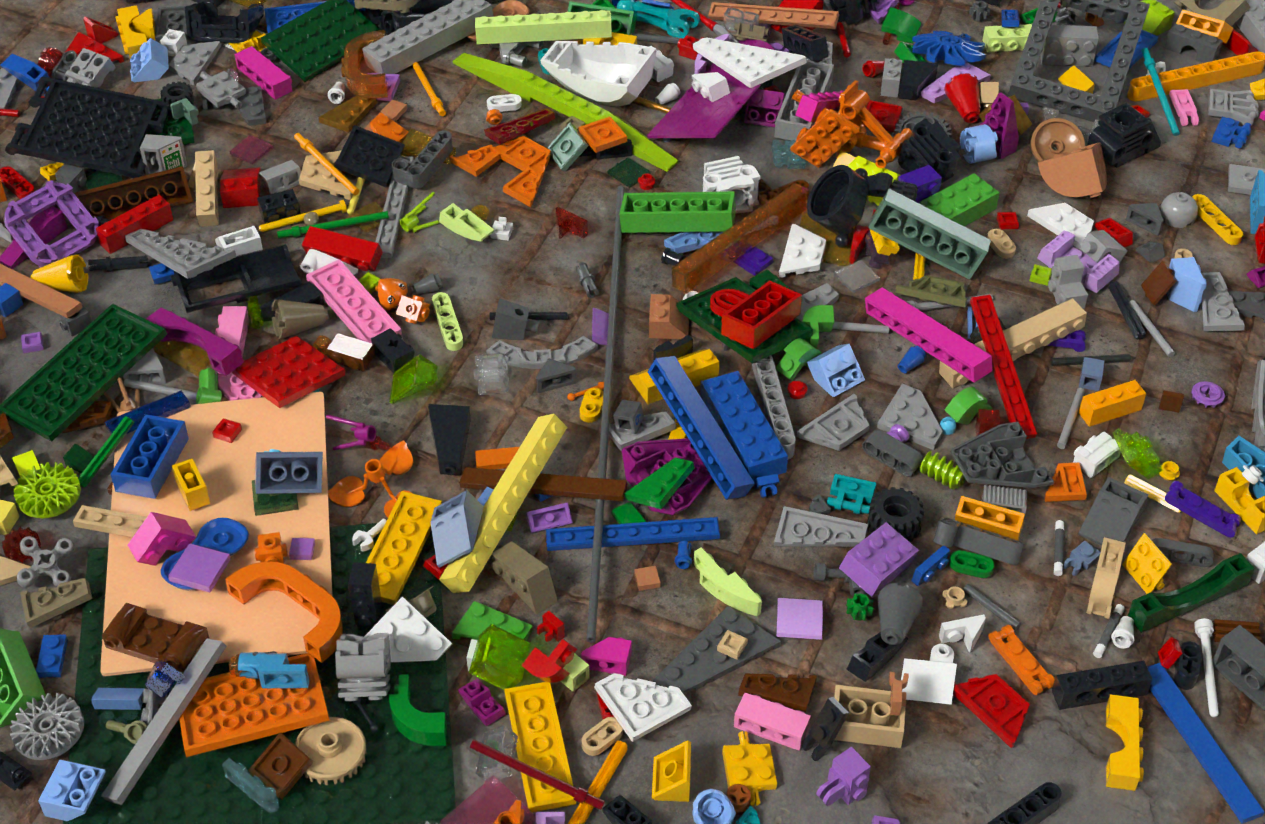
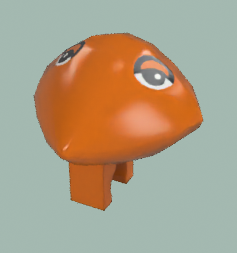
[375,278,408,310]

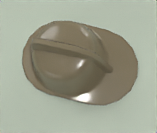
[385,586,437,618]

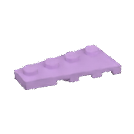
[921,62,991,103]

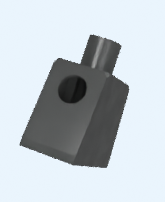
[492,299,539,340]

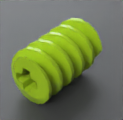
[920,451,965,490]

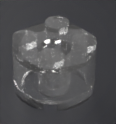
[474,353,509,395]

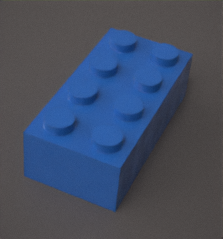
[110,414,189,499]

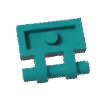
[827,474,876,514]

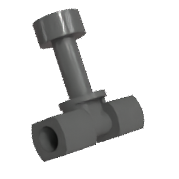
[813,563,865,596]

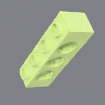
[983,24,1032,52]

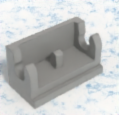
[259,160,301,194]

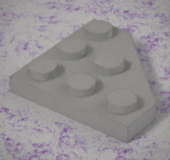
[877,384,943,450]

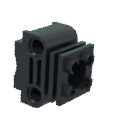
[829,0,877,25]
[1087,103,1154,168]
[897,118,961,183]

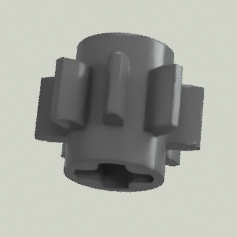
[969,1,991,22]
[1055,8,1077,25]

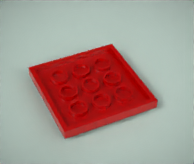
[232,336,345,408]

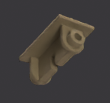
[733,22,768,41]

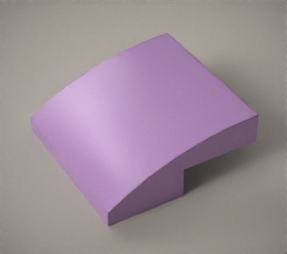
[777,598,823,640]

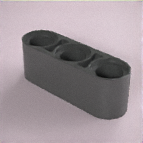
[862,430,924,477]

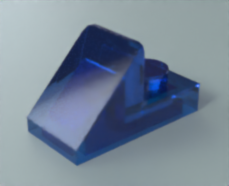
[145,661,185,698]

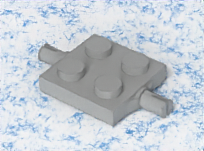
[196,71,246,109]

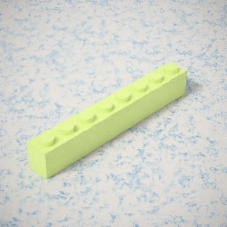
[475,10,612,44]

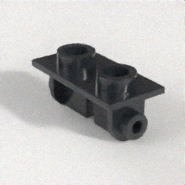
[0,751,32,791]

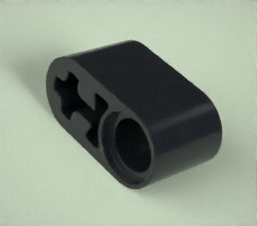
[1174,641,1202,690]

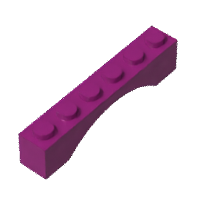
[146,307,244,376]

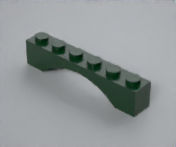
[1128,553,1255,633]

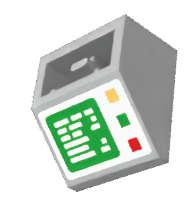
[140,134,187,175]

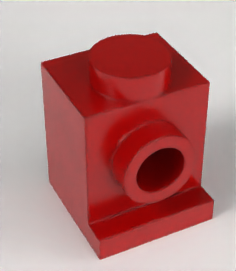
[677,35,703,60]

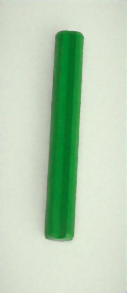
[78,416,134,488]

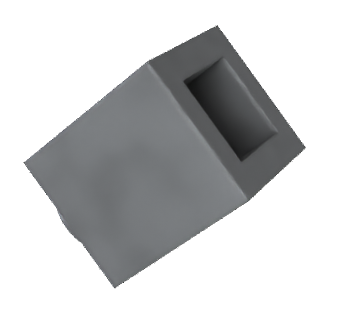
[613,400,644,434]

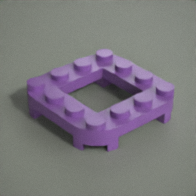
[4,180,98,268]

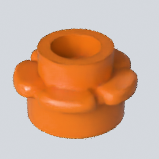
[486,109,503,125]

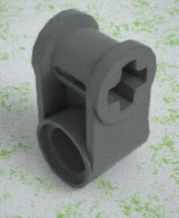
[52,50,78,81]

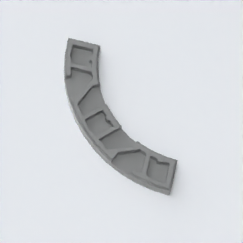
[486,336,598,369]

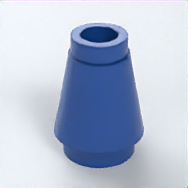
[897,346,926,374]

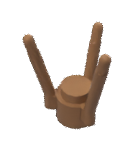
[103,377,142,413]

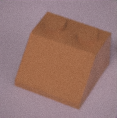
[649,294,689,339]

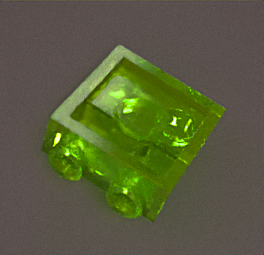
[1112,428,1162,479]

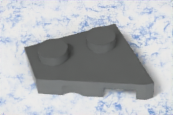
[1228,291,1265,323]

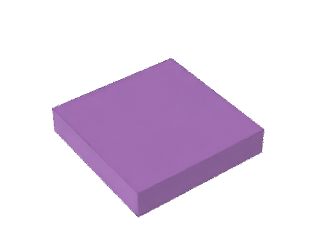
[168,543,231,593]

